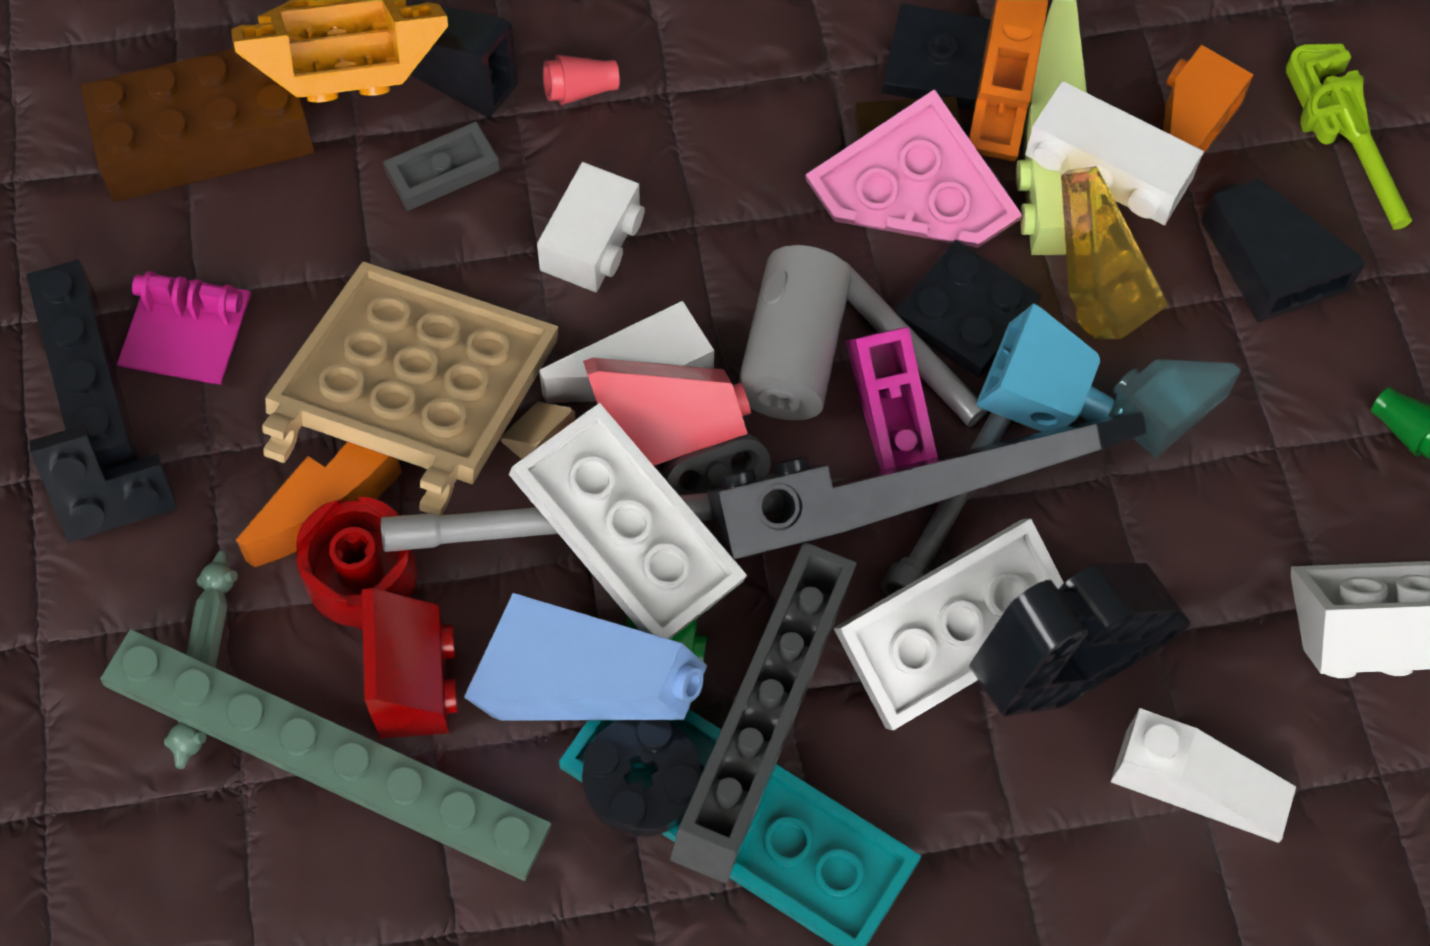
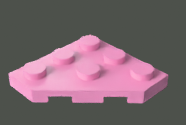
[806,89,1022,248]

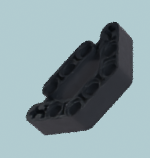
[969,563,1190,717]

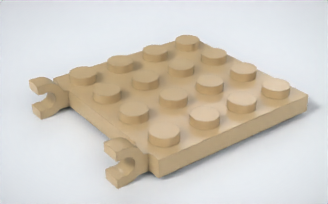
[262,261,559,515]

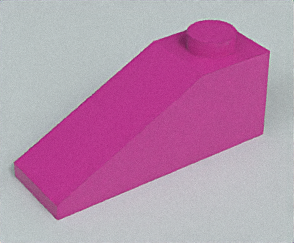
[846,327,937,471]

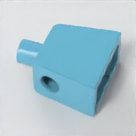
[976,303,1114,432]

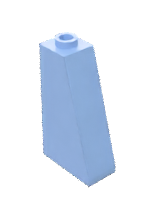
[464,593,707,721]

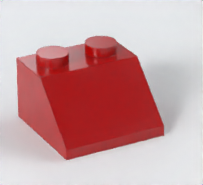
[362,588,459,739]

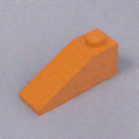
[1163,45,1254,156]

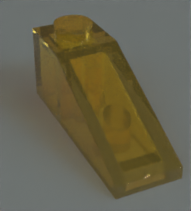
[1061,166,1168,339]

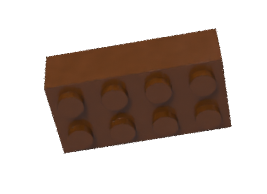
[80,48,315,202]

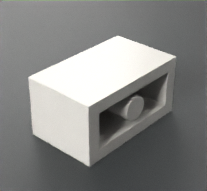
[537,162,645,293]

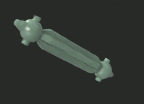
[164,551,238,769]

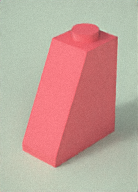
[583,357,751,466]

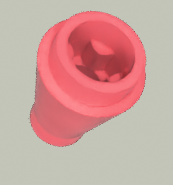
[543,54,620,105]

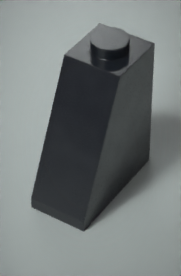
[410,0,518,119]
[1201,179,1365,323]

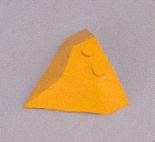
[231,0,448,102]

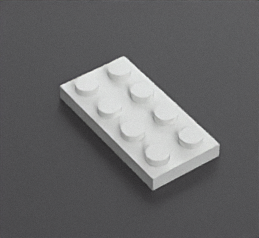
[509,403,747,640]
[834,519,1064,730]

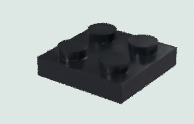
[895,239,1042,378]

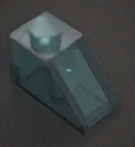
[1109,359,1241,459]

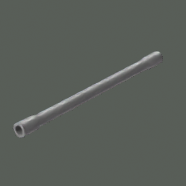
[381,478,849,552]

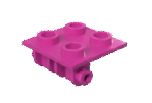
[117,271,251,385]

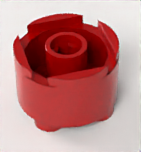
[296,497,419,630]

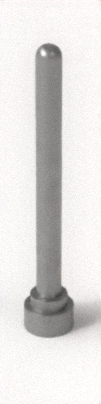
[881,412,1011,596]

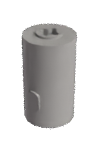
[738,245,851,420]

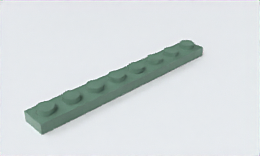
[100,629,551,881]

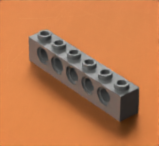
[670,542,857,884]

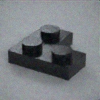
[29,424,178,543]

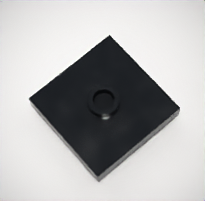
[882,3,991,110]

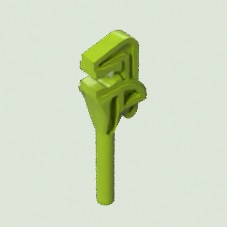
[1286,44,1412,230]

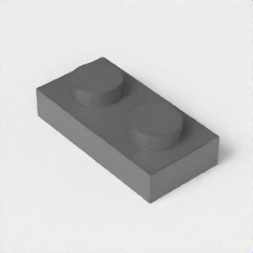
[383,122,500,211]

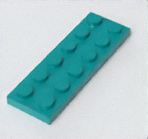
[559,709,921,946]

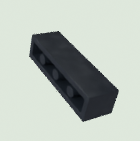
[26,259,140,469]

